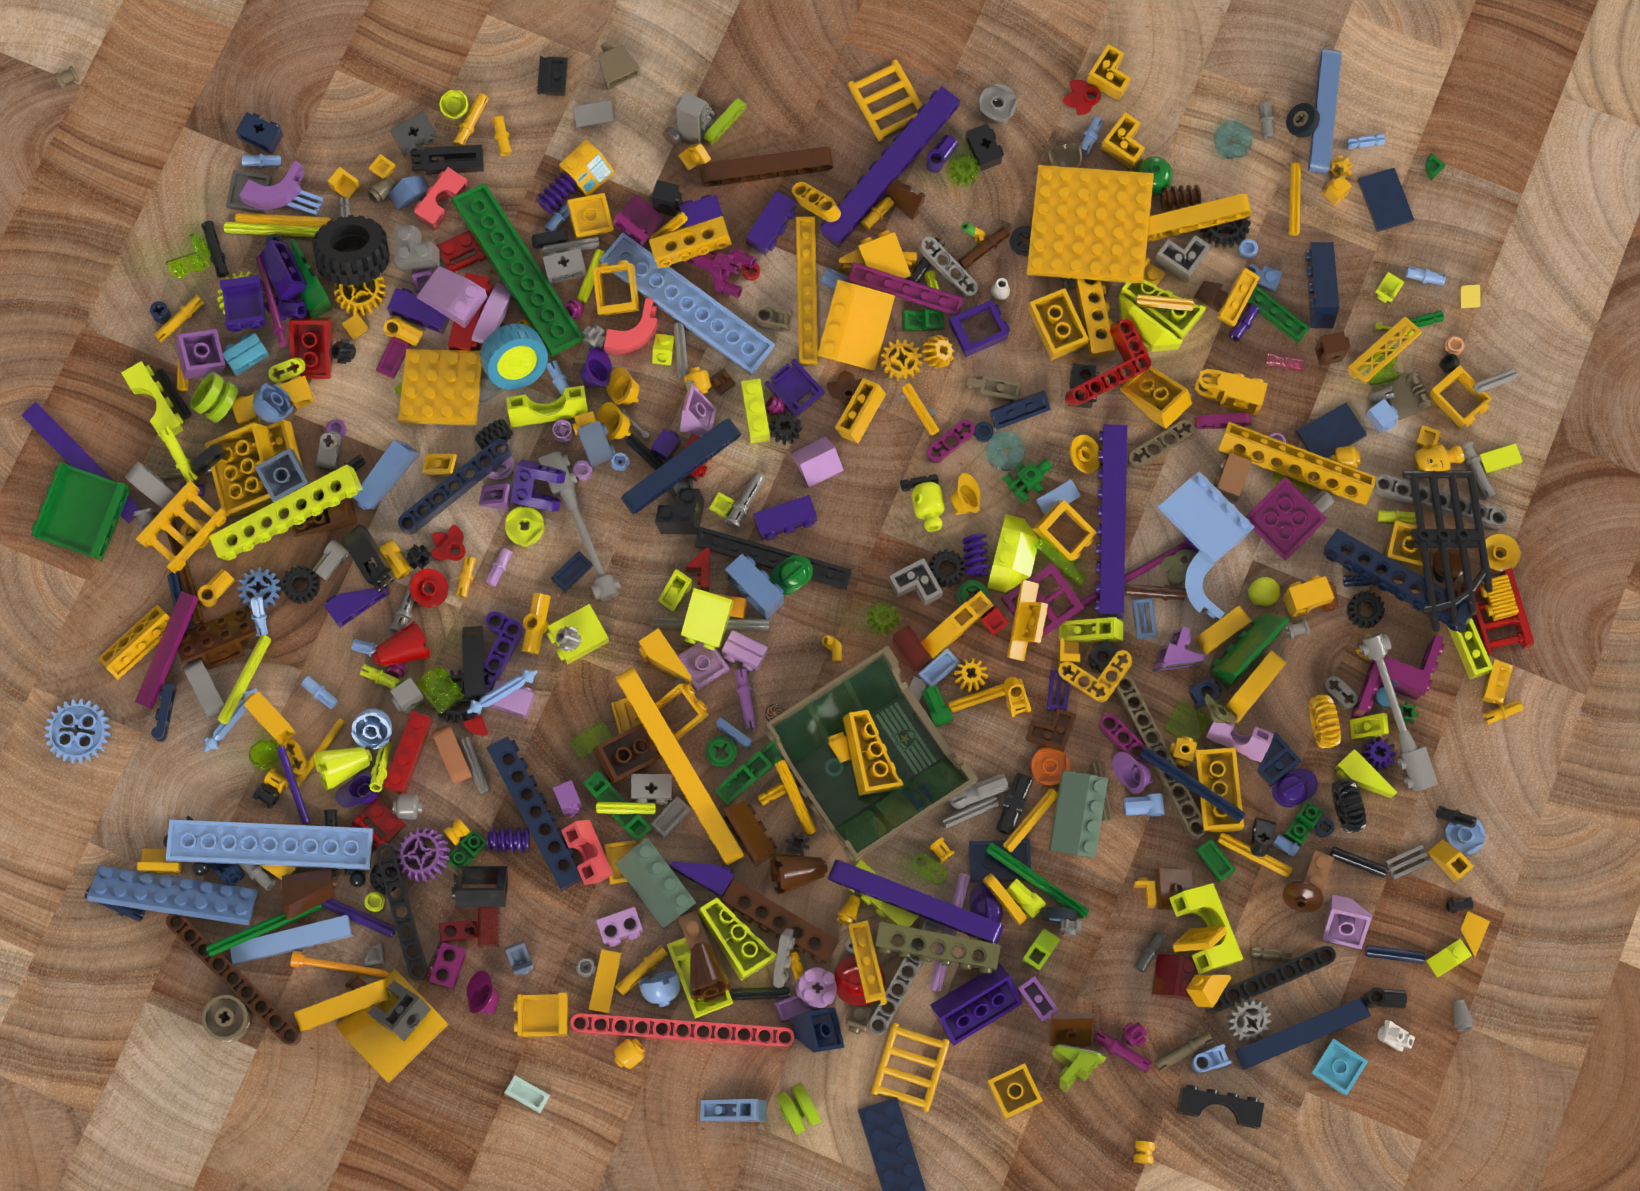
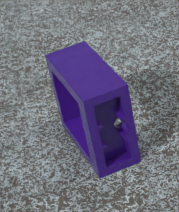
[949,300,1010,358]

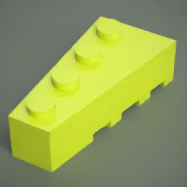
[1119,280,1206,340]
[698,898,777,981]

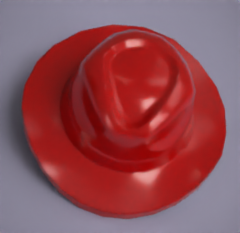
[834,955,885,1006]

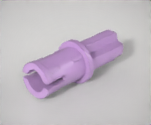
[485,547,513,587]

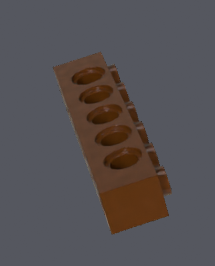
[721,879,839,964]

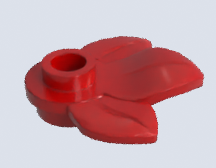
[1063,80,1101,115]
[430,525,466,561]

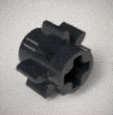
[331,339,356,364]
[405,544,431,569]
[785,832,810,856]

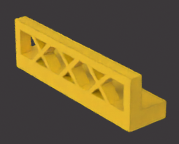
[1348,317,1422,384]
[97,605,170,680]
[848,920,887,1005]

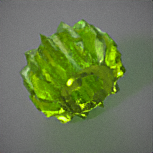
[948,153,981,187]
[867,601,900,635]

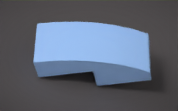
[1036,479,1081,515]

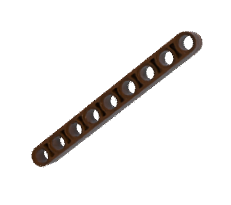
[166,914,301,1046]

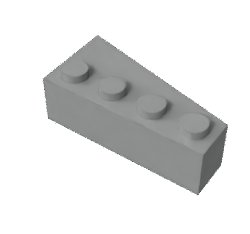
[675,92,716,144]

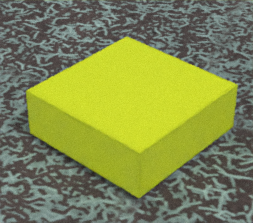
[709,492,736,518]

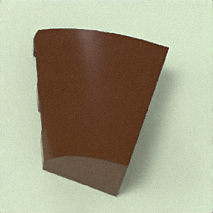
[884,178,926,220]

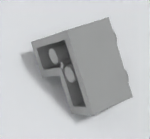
[395,225,440,271]
[1155,235,1211,283]
[888,558,943,607]

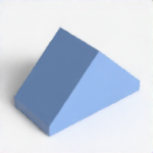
[388,176,429,211]

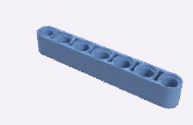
[1308,49,1341,174]

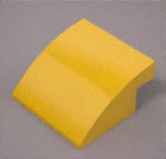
[205,419,306,517]
[335,969,449,1083]

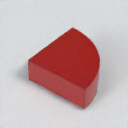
[463,715,489,736]

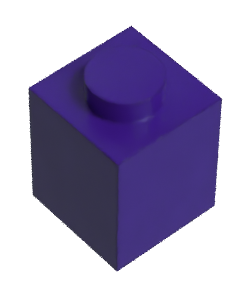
[651,429,681,462]

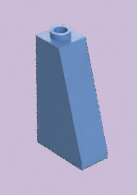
[353,440,420,510]

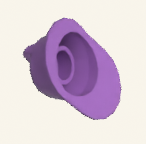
[1112,752,1153,794]

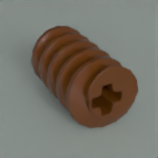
[1160,185,1201,210]

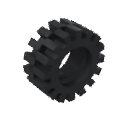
[475,419,513,450]
[929,549,965,587]
[282,566,320,604]
[1347,590,1385,629]

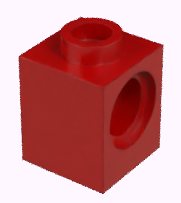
[981,604,1009,635]

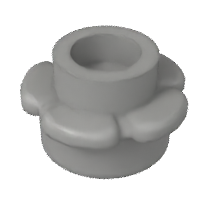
[576,958,596,978]

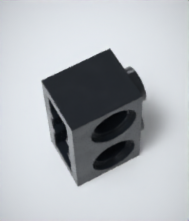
[1068,363,1099,408]

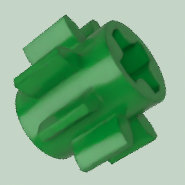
[1392,701,1419,725]

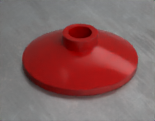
[410,568,448,608]

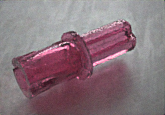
[1265,353,1305,372]

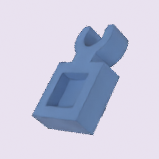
[1249,264,1282,292]

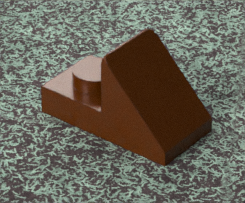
[1194,281,1228,312]

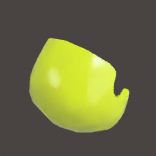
[439,90,469,119]
[1248,577,1281,607]

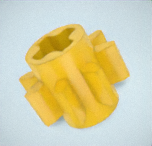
[1329,155,1354,178]

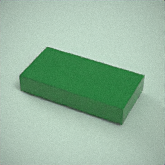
[1194,838,1236,883]

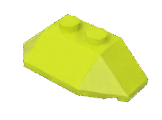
[1118,294,1183,352]
[987,514,1040,593]

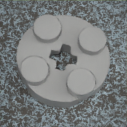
[979,84,1017,123]

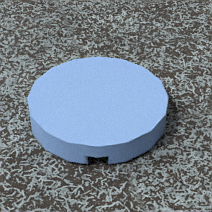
[1444,819,1485,856]

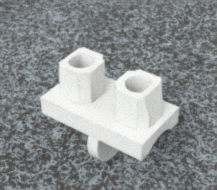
[1377,1020,1415,1052]

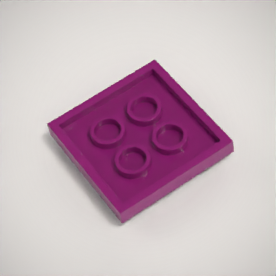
[1246,477,1328,561]

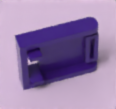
[764,359,825,418]

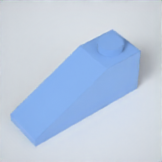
[700,1099,767,1122]

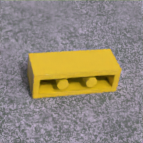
[835,378,886,444]

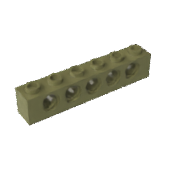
[875,922,1001,974]

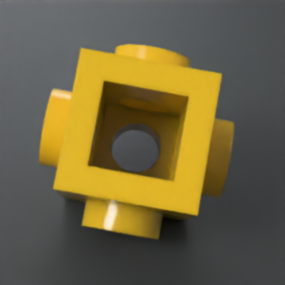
[1169,736,1199,767]

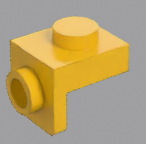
[1133,878,1157,908]

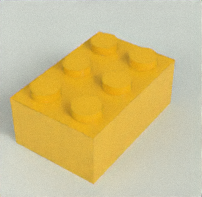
[1028,288,1089,361]

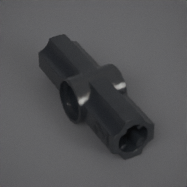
[996,773,1033,835]

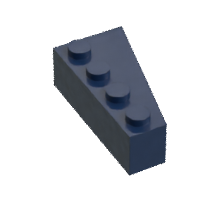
[1305,242,1339,328]

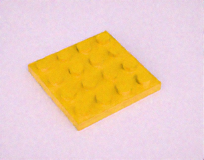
[398,349,483,425]

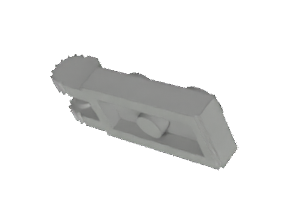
[773,928,795,988]

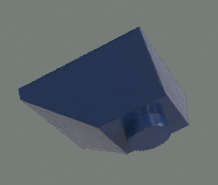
[790,1008,845,1053]

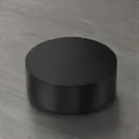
[1439,354,1460,373]

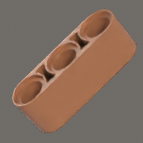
[431,724,472,784]

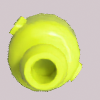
[911,482,945,532]

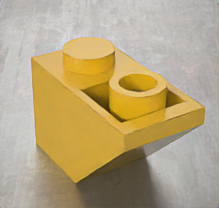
[1427,839,1474,883]

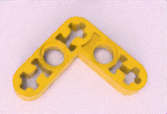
[1058,650,1133,702]

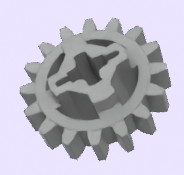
[1226,997,1272,1042]

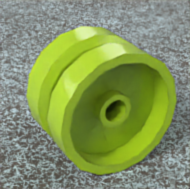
[190,372,238,423]
[775,1082,822,1136]

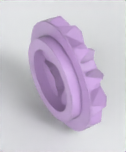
[483,449,514,481]

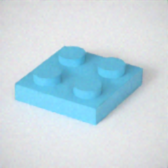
[1311,1038,1368,1096]

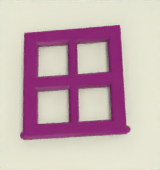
[1001,563,1085,645]

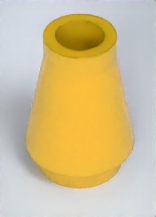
[828,732,851,763]
[837,895,862,926]

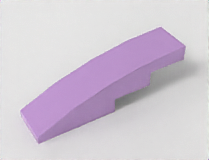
[472,283,512,344]

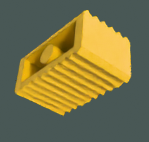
[1480,574,1519,621]

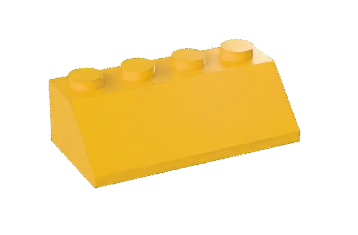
[1195,748,1244,832]

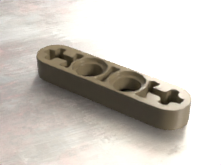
[1128,419,1195,469]

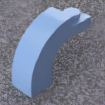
[1185,551,1225,620]

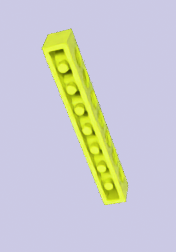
[209,465,363,561]

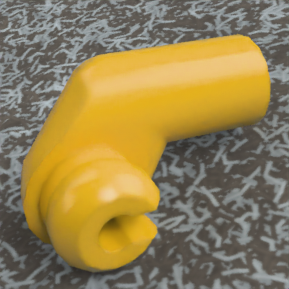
[822,635,842,662]

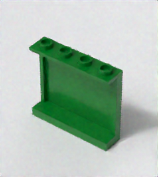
[31,461,131,561]

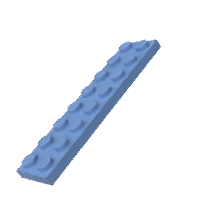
[87,866,259,925]

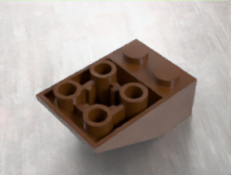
[292,483,358,537]

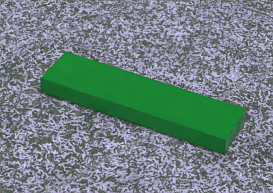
[1247,285,1310,344]

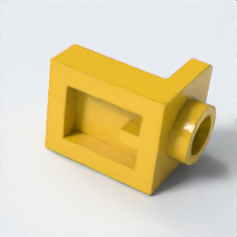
[678,143,711,170]
[1144,257,1166,287]

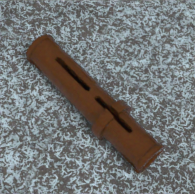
[958,226,1011,270]
[1125,584,1186,601]

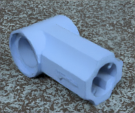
[1124,793,1165,817]

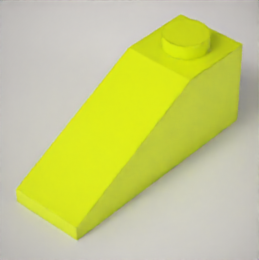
[1059,617,1124,643]
[1334,749,1397,798]

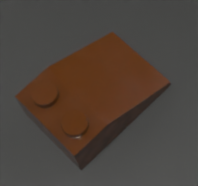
[592,723,662,785]

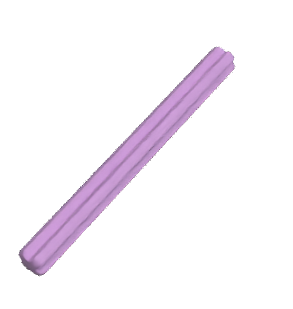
[929,873,971,992]

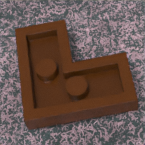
[1026,708,1076,752]

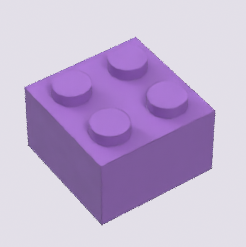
[175,329,226,379]

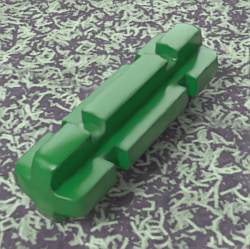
[1409,310,1444,327]

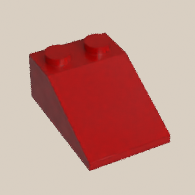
[289,317,333,379]

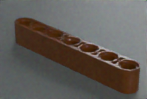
[700,147,834,187]

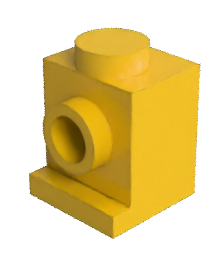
[1322,175,1352,206]

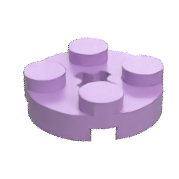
[796,967,837,1009]

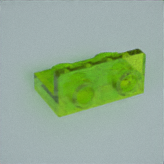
[416,666,464,714]

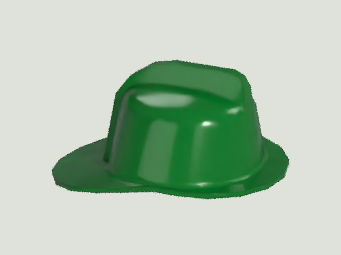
[769,555,813,595]

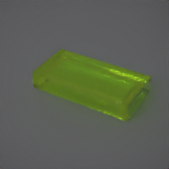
[569,721,613,759]

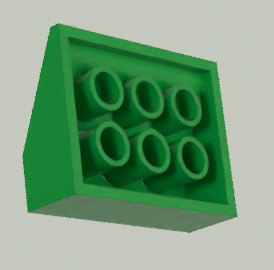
[1210,613,1290,689]

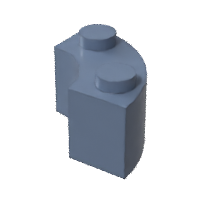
[577,420,616,468]

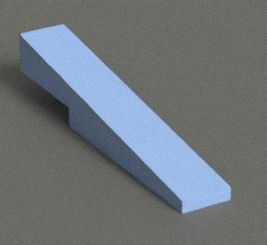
[230,915,353,965]

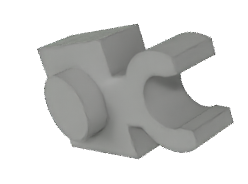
[1059,919,1082,936]

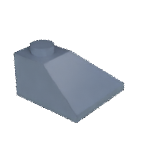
[255,448,309,502]

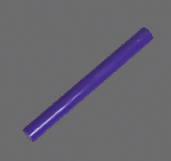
[276,745,310,824]

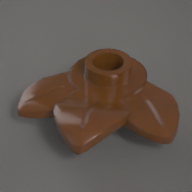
[827,371,862,406]

